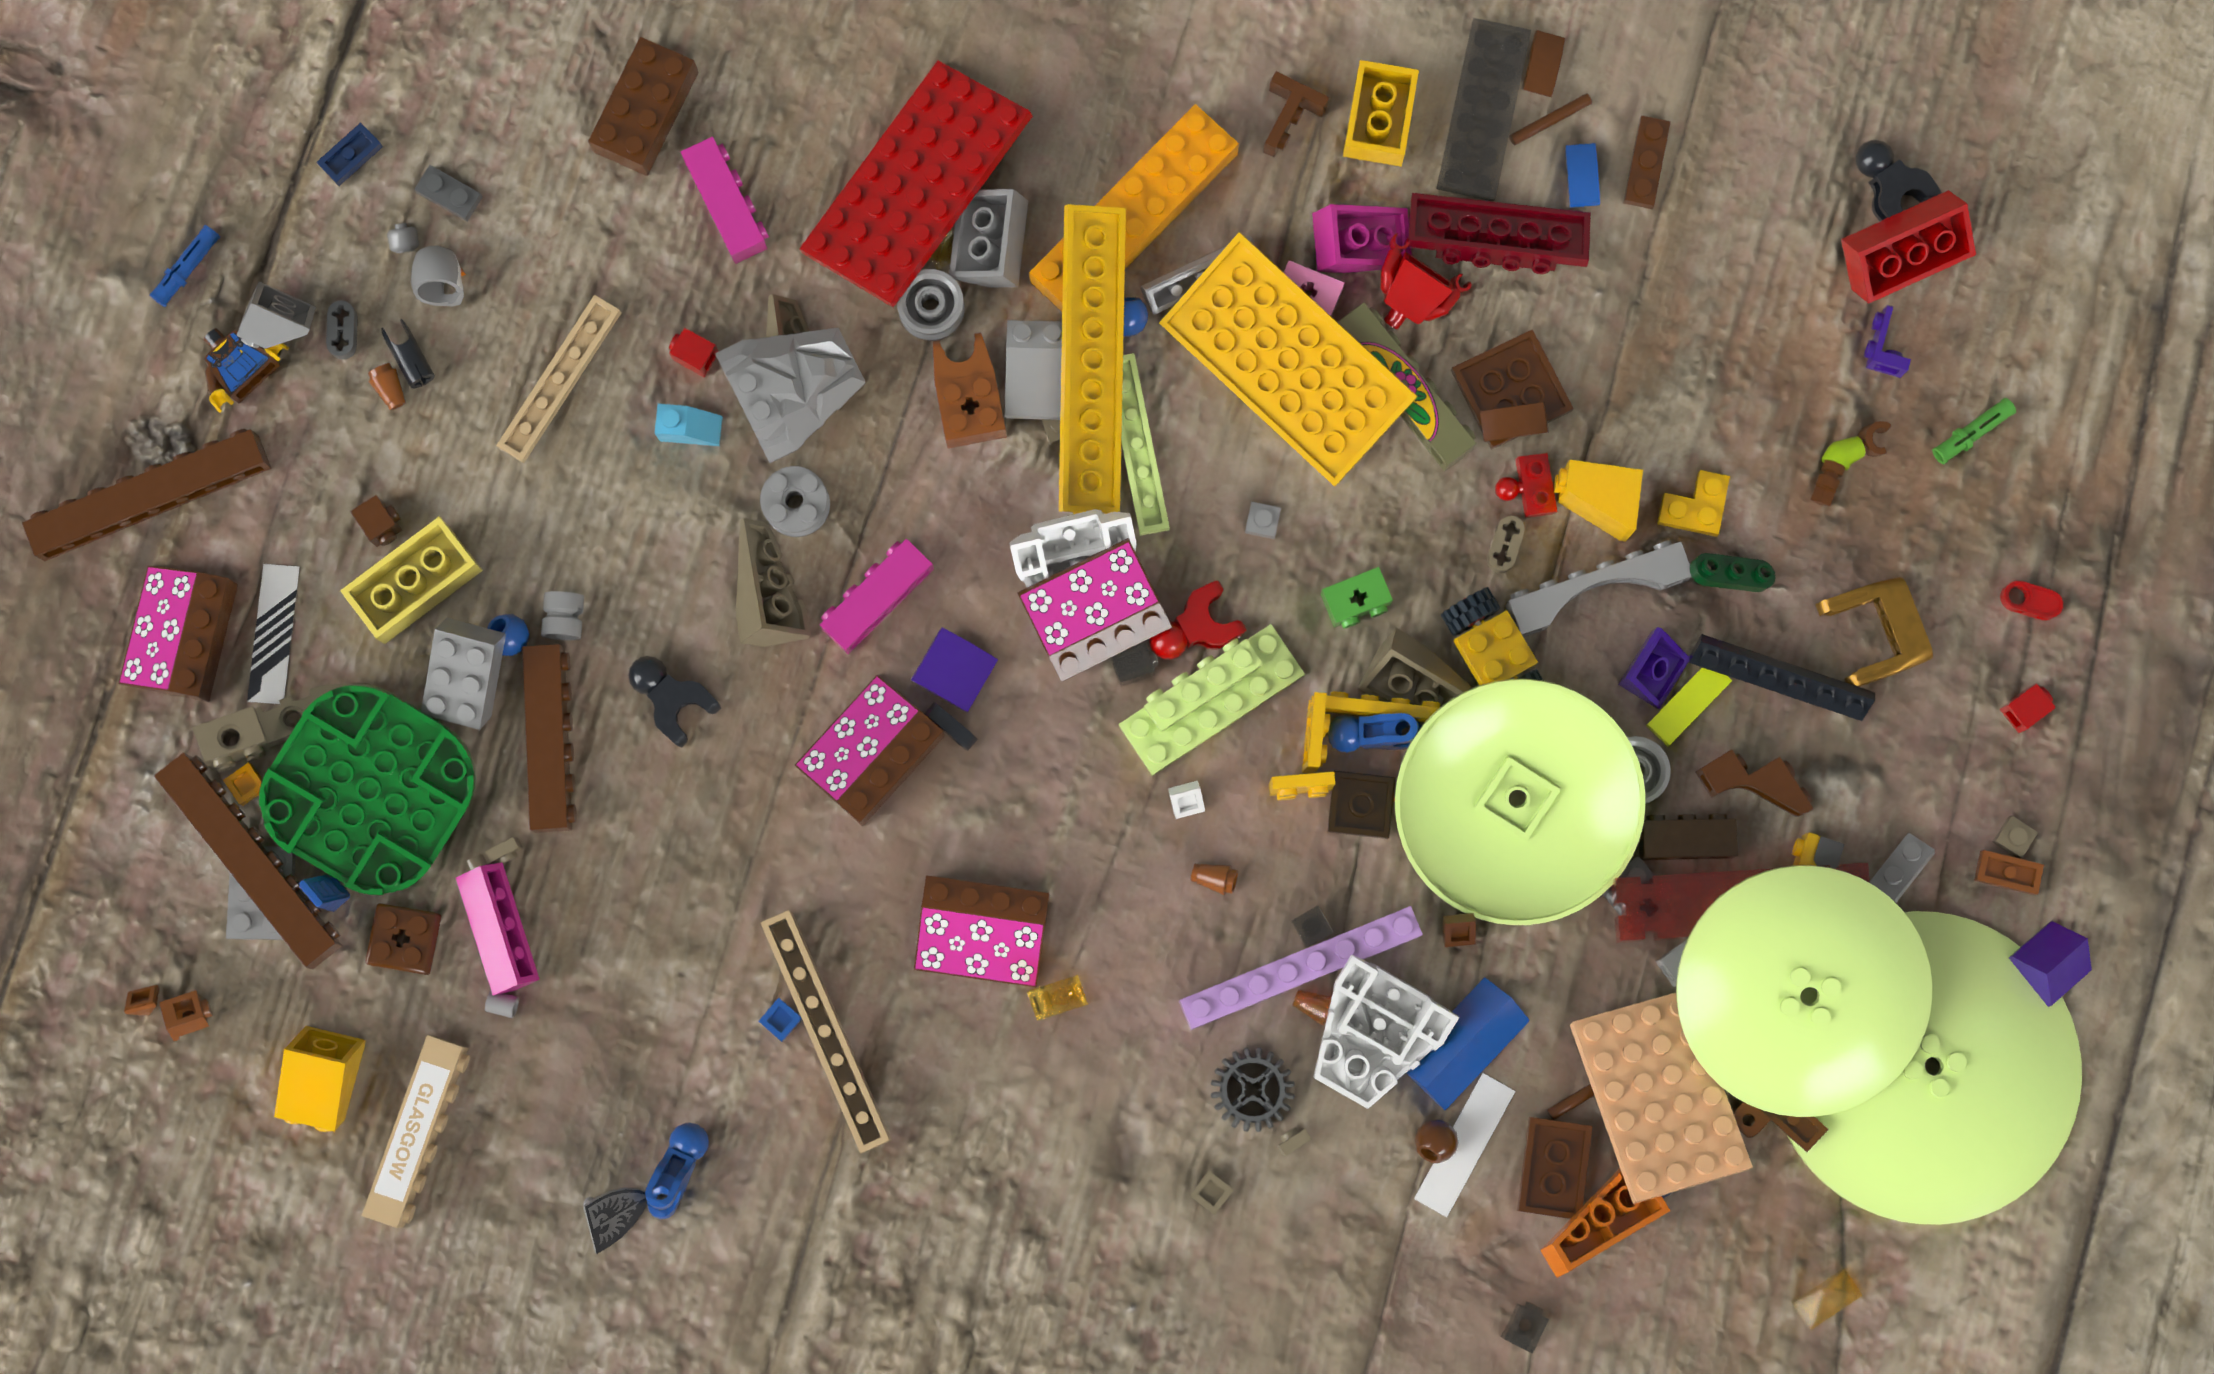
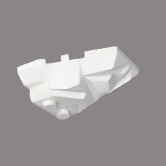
[1009,509,1137,587]
[1314,955,1459,1109]

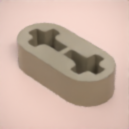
[1487,516,1525,574]

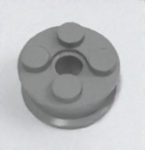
[897,269,964,341]
[760,466,830,537]
[1627,736,1671,804]

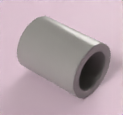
[485,991,519,1018]

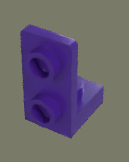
[1864,305,1911,378]

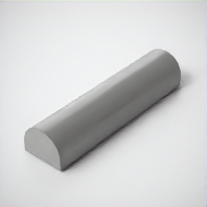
[1141,235,1255,315]

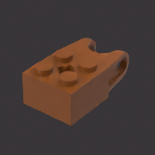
[933,332,1007,449]

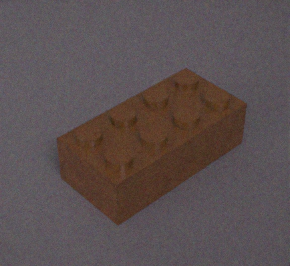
[588,37,699,176]

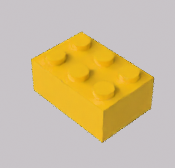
[1343,60,1419,167]

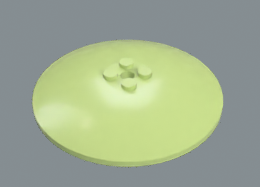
[1395,679,1645,925]
[1676,865,1932,1117]

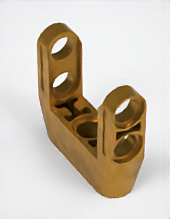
[1815,577,1933,687]

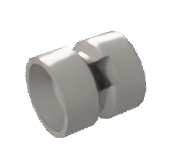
[541,591,584,640]

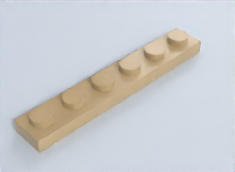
[496,295,621,463]

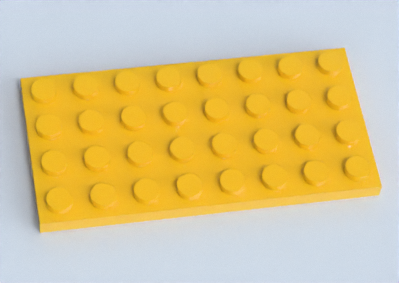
[1159,232,1418,487]

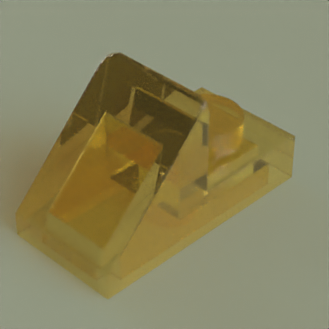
[1027,975,1088,1021]

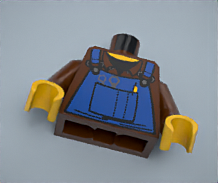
[204,328,289,413]

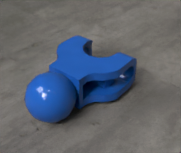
[1327,713,1422,753]
[645,1122,709,1219]

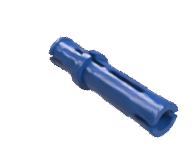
[149,225,221,307]

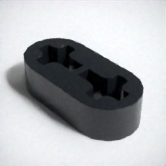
[924,702,978,751]

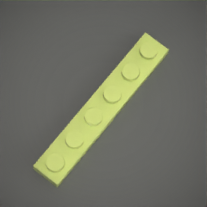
[1121,353,1170,536]

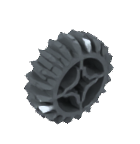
[1211,1047,1295,1132]

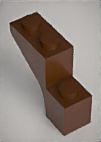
[1695,749,1813,817]

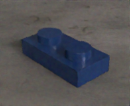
[316,122,383,186]

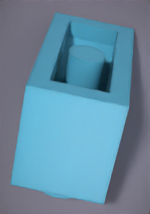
[654,404,723,446]

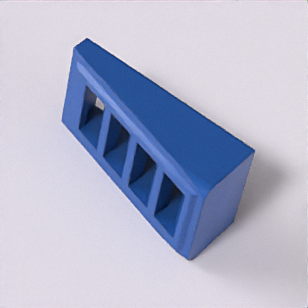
[299,874,350,912]

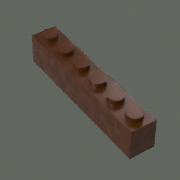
[523,644,577,833]

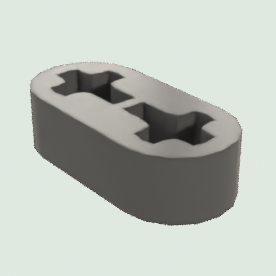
[326,300,358,360]

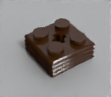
[365,903,441,975]

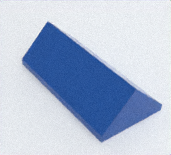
[1406,977,1530,1111]

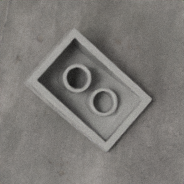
[1005,320,1062,420]

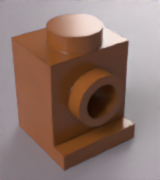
[159,990,213,1041]

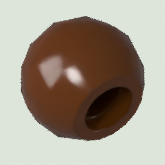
[1415,1119,1459,1164]

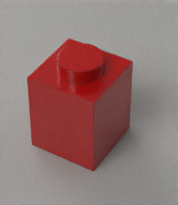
[669,327,719,378]
[1999,683,2056,733]

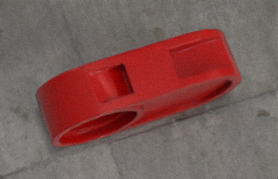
[2000,581,2063,621]

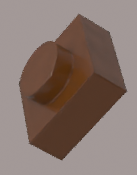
[1443,913,1476,947]

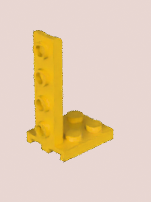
[1302,691,1441,774]

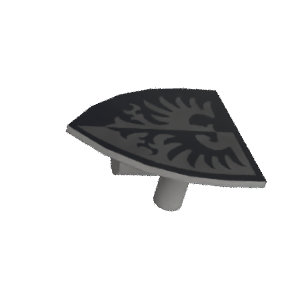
[583,1188,647,1254]

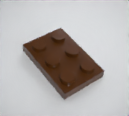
[1517,1117,1593,1219]

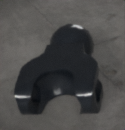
[1856,140,1942,221]
[628,656,721,748]

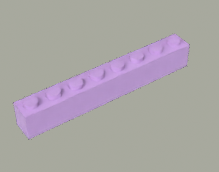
[1179,906,1423,1030]

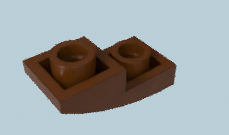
[1521,30,1565,98]
[1480,402,1549,442]

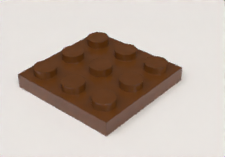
[1450,329,1574,450]

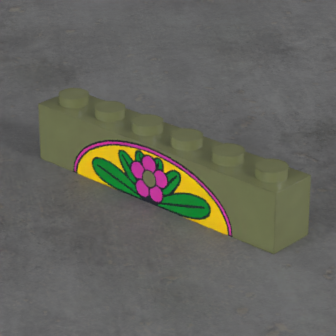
[1338,303,1476,472]

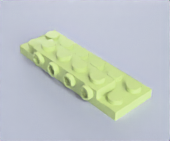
[1118,624,1305,776]

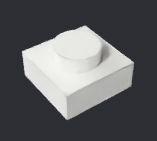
[1168,781,1205,819]

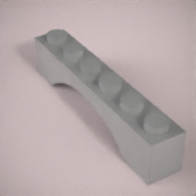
[1505,540,1692,637]

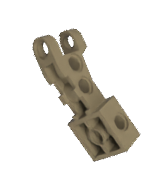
[192,683,370,772]

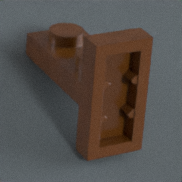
[1263,71,1329,157]

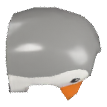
[410,245,466,307]

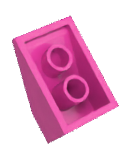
[1312,204,1412,273]

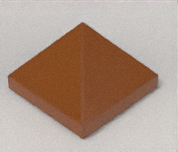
[124,985,160,1016]

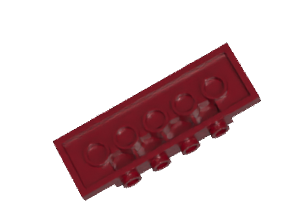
[1408,193,1591,275]

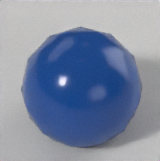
[1123,297,1149,337]
[487,614,529,656]

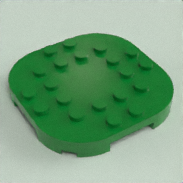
[259,684,476,895]

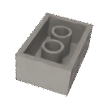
[421,618,506,730]

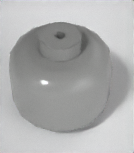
[387,223,419,254]

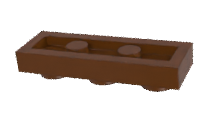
[1623,115,1671,209]

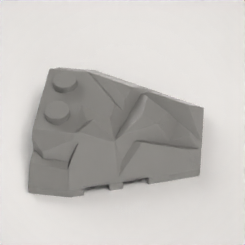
[715,328,866,463]

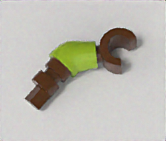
[1810,421,1891,506]

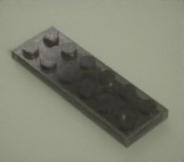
[1436,18,1531,202]

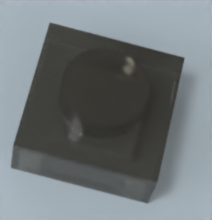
[1291,906,1333,948]

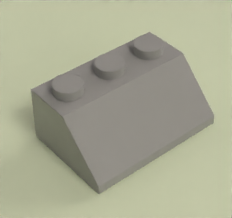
[949,189,1028,288]
[236,281,316,349]

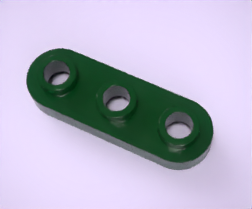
[1690,553,1776,592]

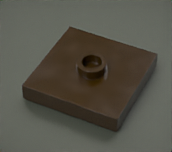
[1327,770,1395,839]

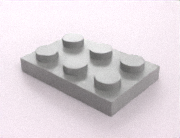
[226,846,296,940]

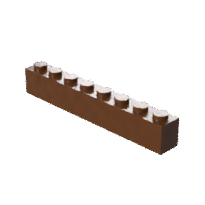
[22,429,272,561]
[154,752,343,970]

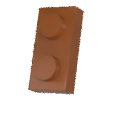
[1974,850,2044,896]

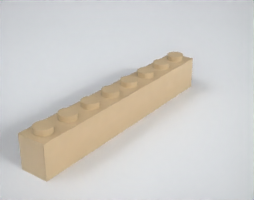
[760,910,892,1153]

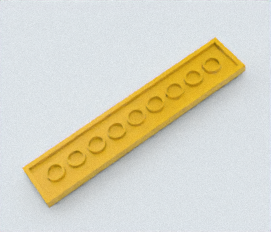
[1059,204,1126,513]

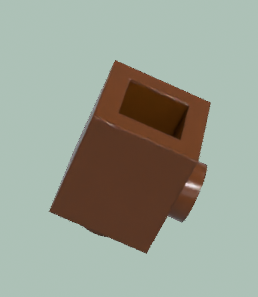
[350,495,402,547]

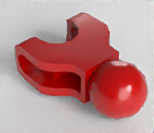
[1149,580,1247,659]

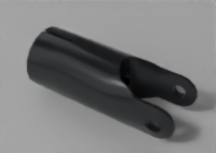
[381,319,435,389]

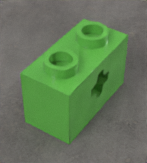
[1320,567,1393,629]

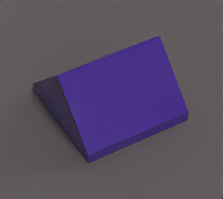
[1618,627,1690,709]
[2009,921,2092,1007]

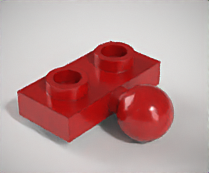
[1495,453,1558,518]

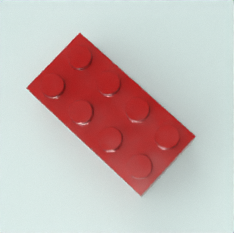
[1841,190,1976,304]

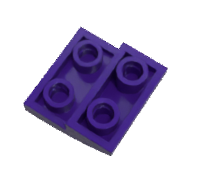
[911,627,998,712]

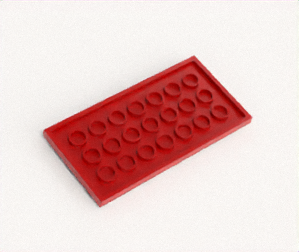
[799,60,1033,308]

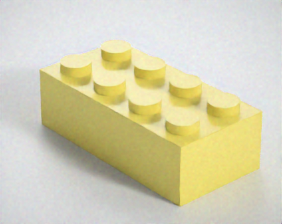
[340,517,483,644]

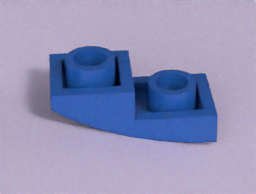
[1565,143,1600,208]

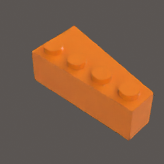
[1540,1168,1670,1278]

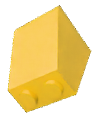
[1554,460,1643,542]
[274,1026,366,1132]

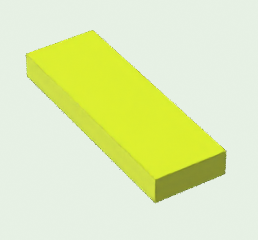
[1645,668,1732,747]

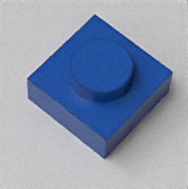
[758,998,802,1042]

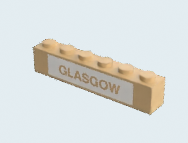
[361,1035,470,1228]

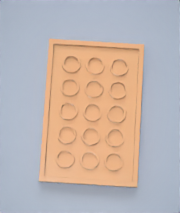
[1570,993,1753,1204]

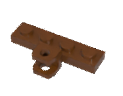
[1734,1102,1829,1153]

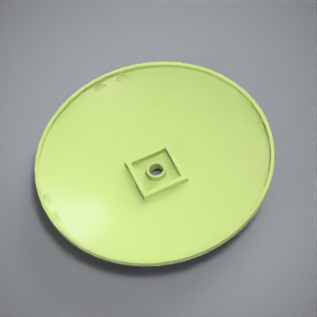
[1787,911,2082,1225]

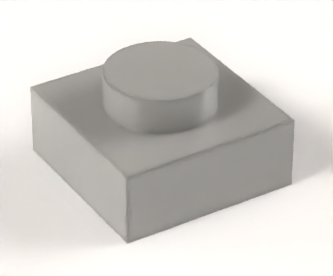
[1245,502,1281,539]

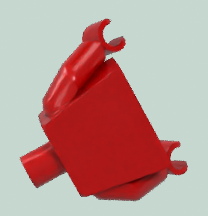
[1380,233,1472,330]

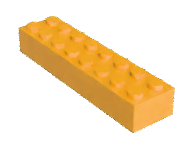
[1029,104,1239,311]

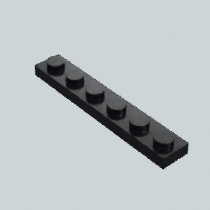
[1689,634,1875,721]

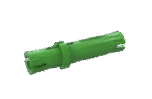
[1932,398,2016,465]

